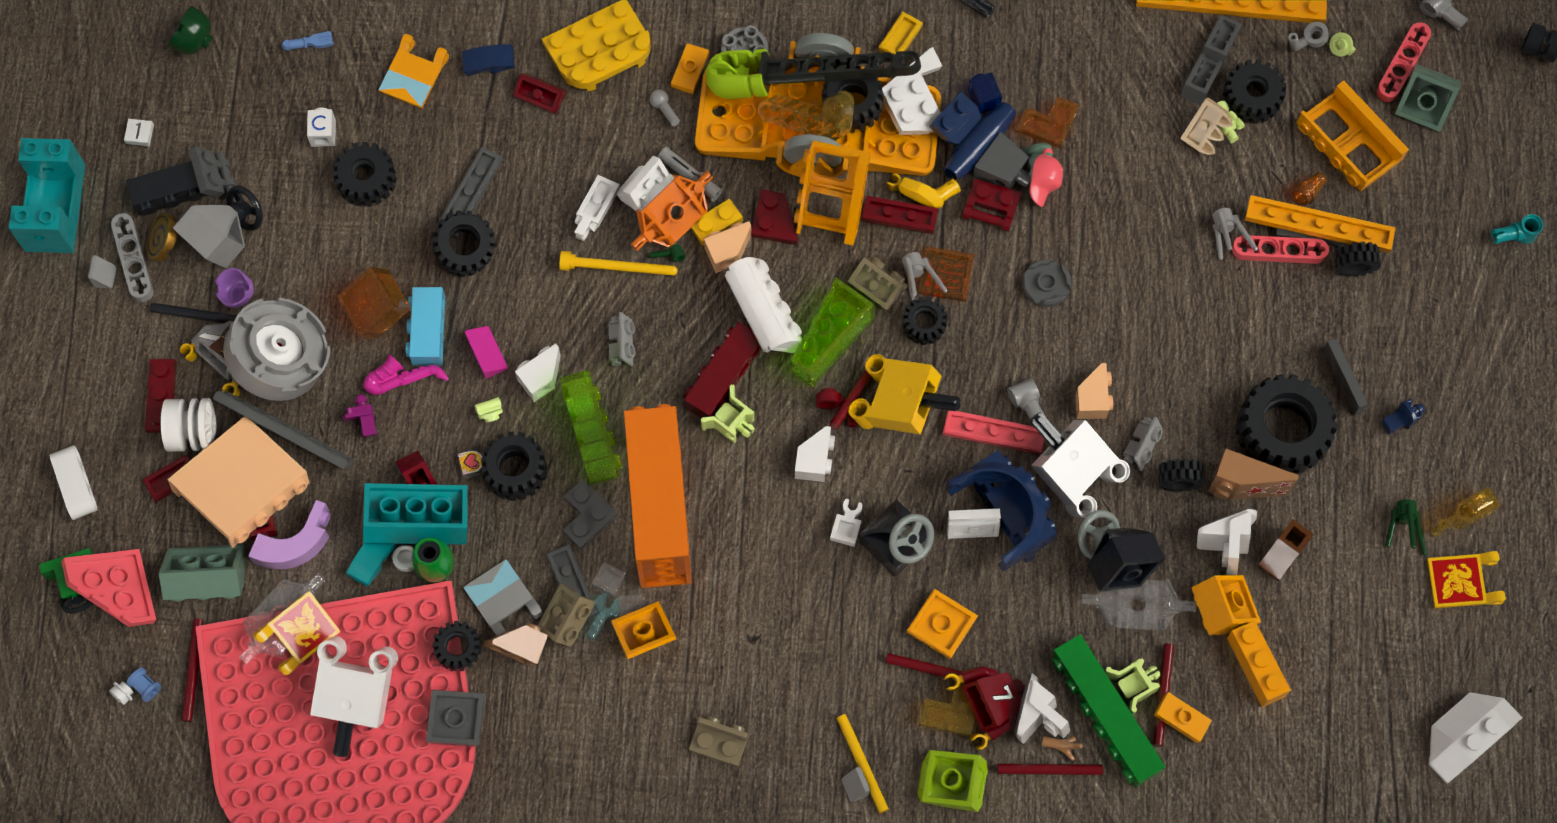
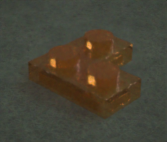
[1017,97,1080,149]

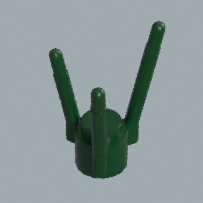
[1385,499,1427,556]

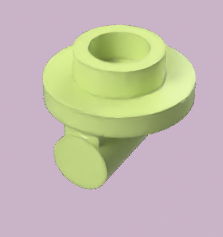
[1329,32,1356,57]
[474,397,503,422]

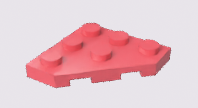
[61,549,156,627]

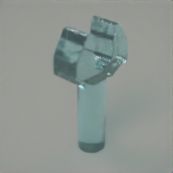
[586,593,620,641]

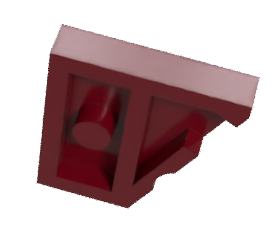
[751,189,798,245]

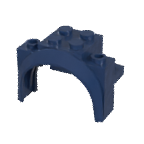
[946,450,1057,572]

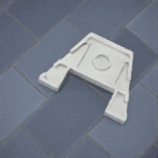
[882,47,942,135]

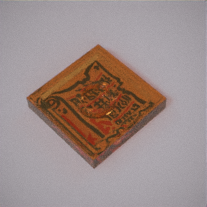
[918,246,974,302]

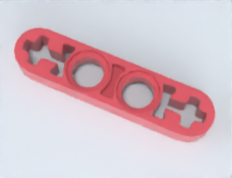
[1376,23,1431,102]
[1232,235,1329,264]

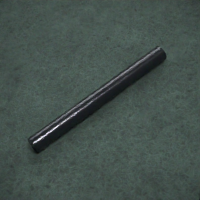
[150,302,237,323]

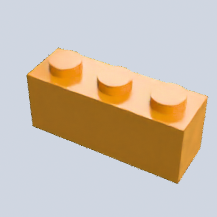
[1227,621,1291,707]

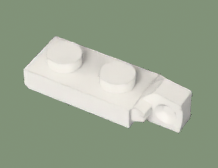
[574,175,620,241]

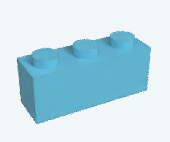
[406,287,445,366]

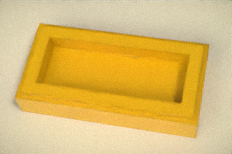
[878,11,923,54]

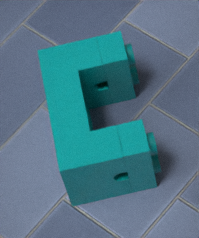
[9,138,85,253]

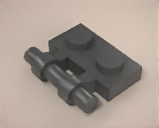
[189,146,236,197]

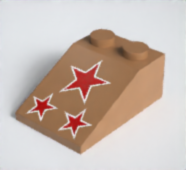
[1208,449,1299,500]

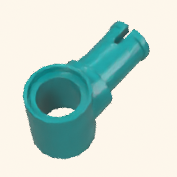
[1491,214,1544,244]

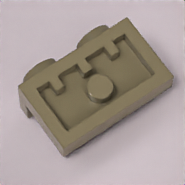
[847,256,908,310]
[537,583,595,647]
[689,716,748,768]

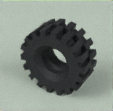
[1223,59,1287,124]
[332,142,397,207]

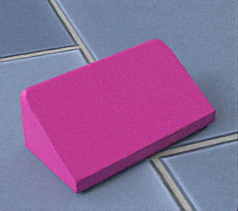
[464,326,508,379]

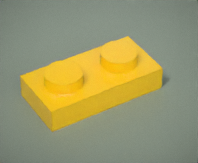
[690,199,743,246]

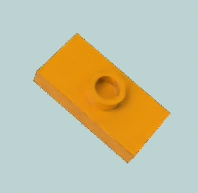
[671,43,709,94]
[1154,692,1212,743]

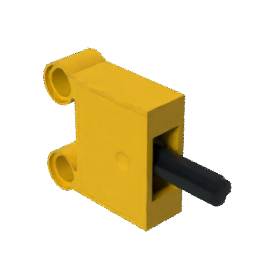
[849,354,961,434]

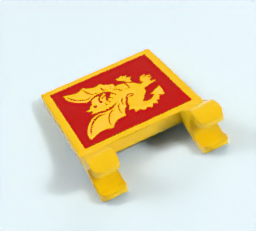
[1427,551,1506,609]
[253,591,340,675]

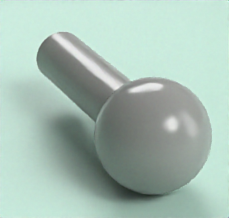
[649,89,680,126]

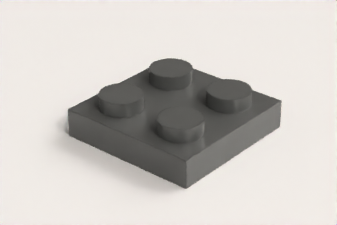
[426,690,485,747]

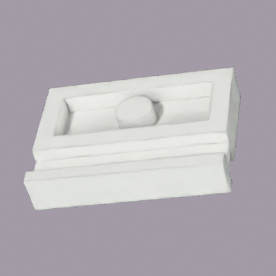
[947,509,1001,539]

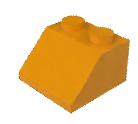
[1191,575,1261,635]

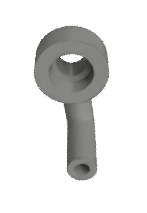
[1288,22,1329,51]

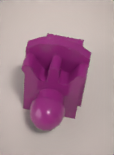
[342,394,377,438]

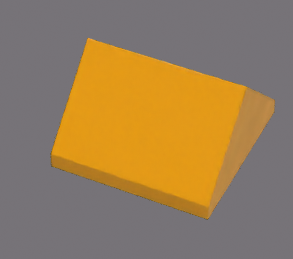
[611,601,676,659]

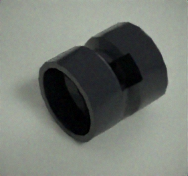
[1521,22,1557,63]

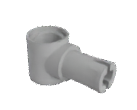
[1420,0,1468,31]
[1007,378,1047,420]

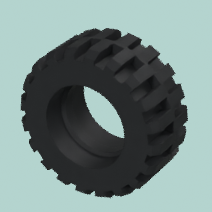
[1236,374,1338,474]

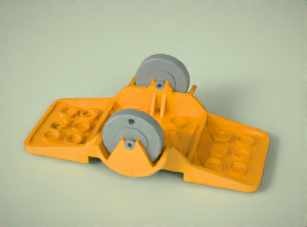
[695,33,941,178]

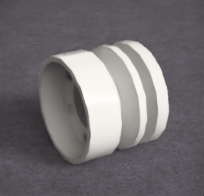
[161,398,216,452]

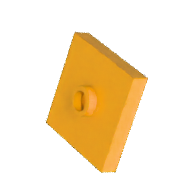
[906,589,978,659]

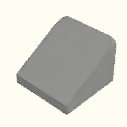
[88,255,116,289]
[842,767,870,802]

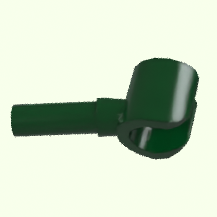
[650,244,686,262]

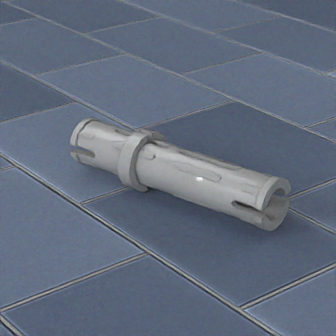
[658,147,722,202]

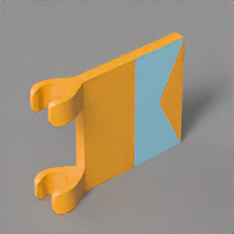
[379,34,449,109]

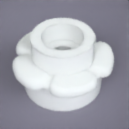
[109,681,134,705]

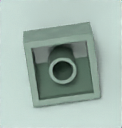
[1395,64,1461,132]

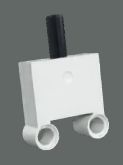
[1030,412,1130,518]
[310,636,398,757]

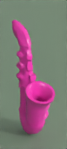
[363,354,449,395]

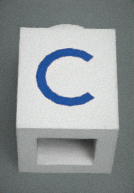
[307,108,336,147]

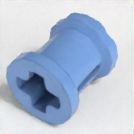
[126,668,162,702]

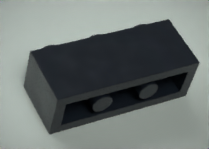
[126,161,207,216]

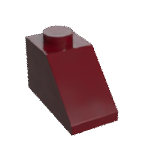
[396,450,437,485]

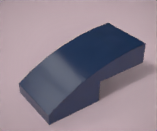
[462,44,515,76]

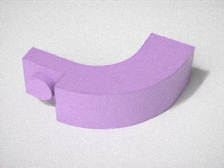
[248,500,331,569]

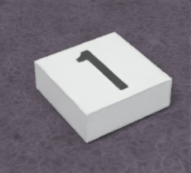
[124,119,154,146]

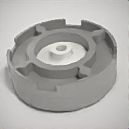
[223,298,330,401]

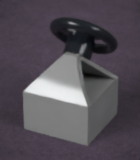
[173,185,263,268]

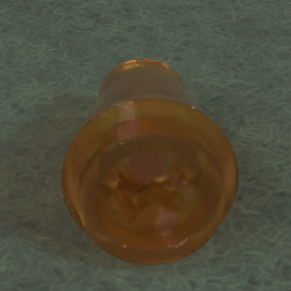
[1292,172,1327,205]

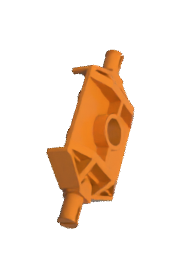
[630,171,713,252]

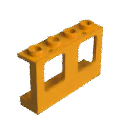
[1296,81,1409,192]
[794,140,871,246]

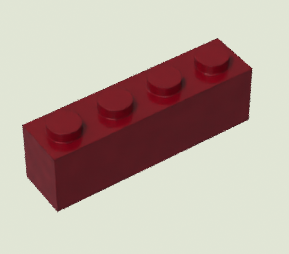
[683,321,761,418]

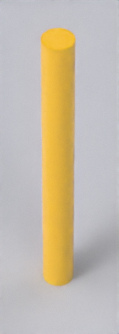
[836,714,889,814]

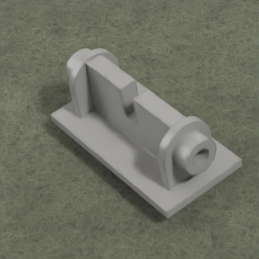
[608,312,635,367]
[1123,417,1163,471]

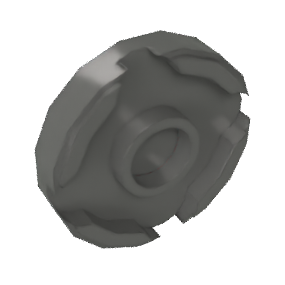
[1022,259,1072,308]

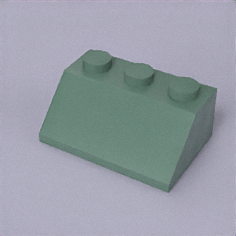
[159,544,245,602]

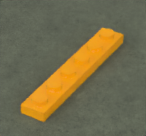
[1244,195,1396,253]

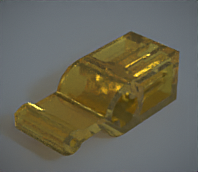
[1432,486,1501,536]

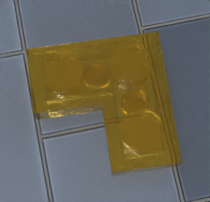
[920,682,975,737]

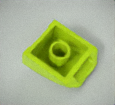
[917,750,988,812]

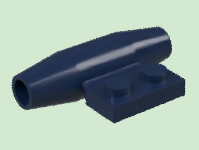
[929,91,1016,182]

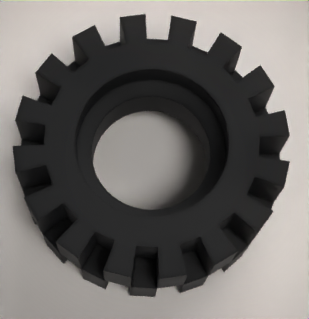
[1334,242,1381,277]
[902,297,948,345]
[1158,459,1205,492]
[432,621,482,671]

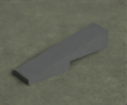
[1180,15,1242,105]

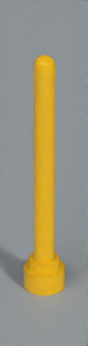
[559,251,678,276]

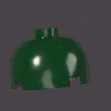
[168,6,213,55]

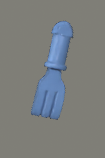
[281,31,333,51]

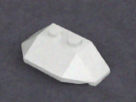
[1428,692,1522,784]

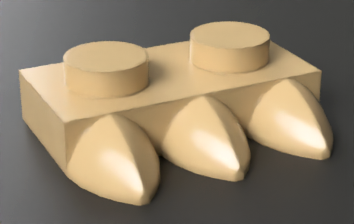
[1180,98,1233,155]

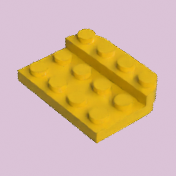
[542,0,651,91]

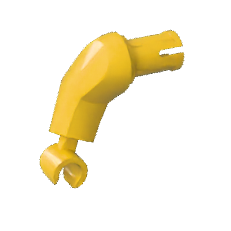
[887,173,961,209]

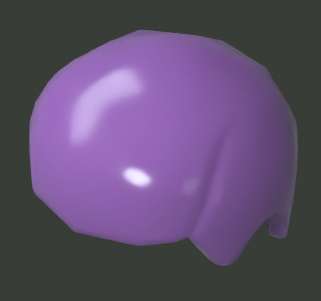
[215,268,254,309]

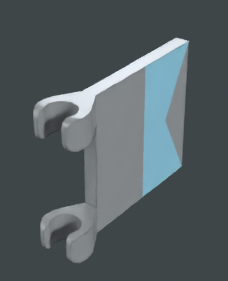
[463,559,543,636]

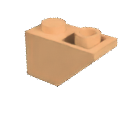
[704,221,751,273]
[1075,363,1113,419]

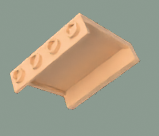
[168,416,310,548]

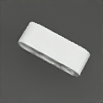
[50,445,98,520]

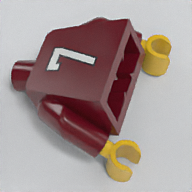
[943,666,1024,750]

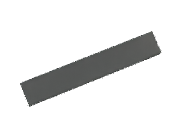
[213,390,355,469]

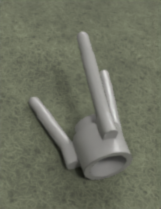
[1212,208,1258,260]
[902,252,948,301]

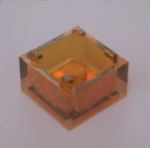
[337,267,411,338]

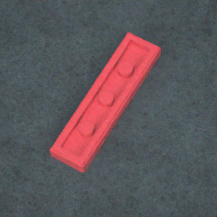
[943,410,1044,455]

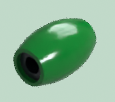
[411,537,454,583]

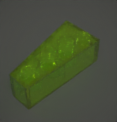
[559,370,622,486]

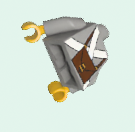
[180,321,240,397]

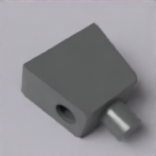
[973,132,1032,189]

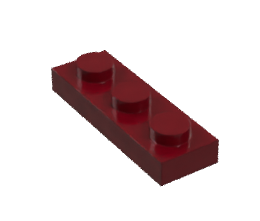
[862,195,938,234]
[145,359,177,433]

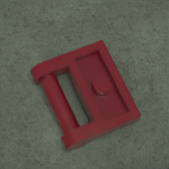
[962,179,1021,232]

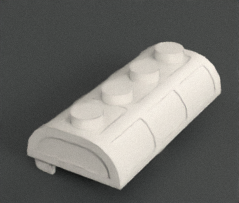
[724,257,804,354]

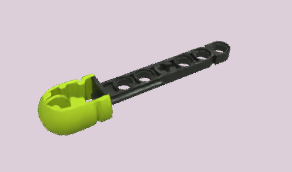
[705,49,921,99]

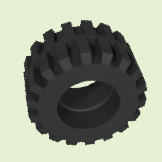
[822,66,883,133]
[432,210,495,277]
[481,431,547,501]

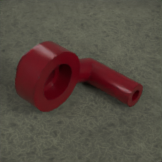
[815,388,857,428]

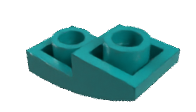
[346,543,396,587]

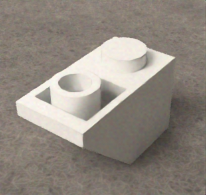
[515,344,561,402]
[795,426,835,482]

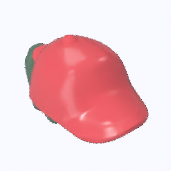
[1021,143,1063,207]

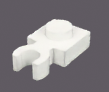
[830,499,862,547]

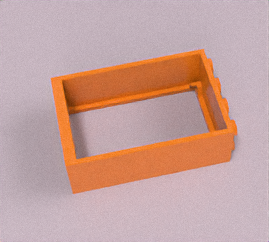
[624,404,692,588]

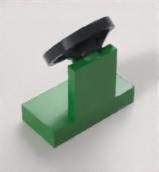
[39,548,94,614]

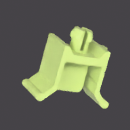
[701,385,755,443]
[1105,658,1160,716]

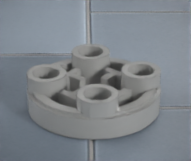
[721,25,769,53]

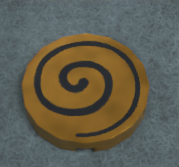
[146,213,177,262]

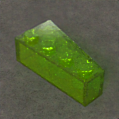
[791,277,875,387]

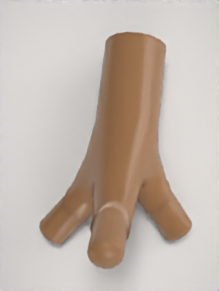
[1042,736,1083,761]

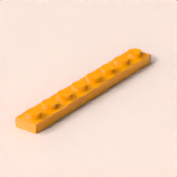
[1136,0,1327,24]

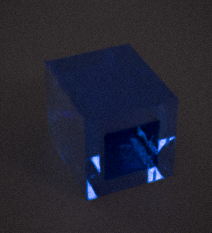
[968,72,1002,114]

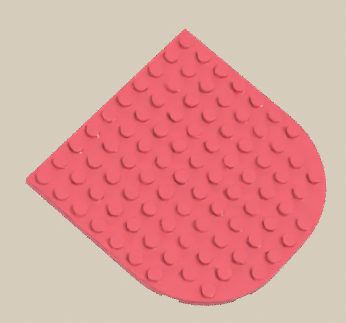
[196,581,476,823]

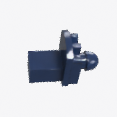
[1381,399,1425,435]

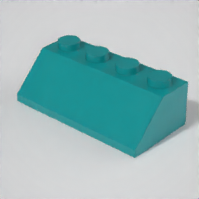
[363,483,468,545]

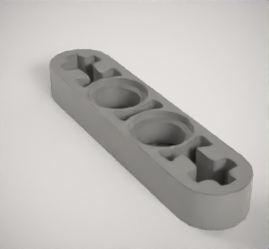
[111,213,154,302]

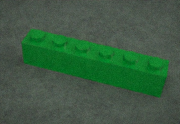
[1051,634,1166,788]

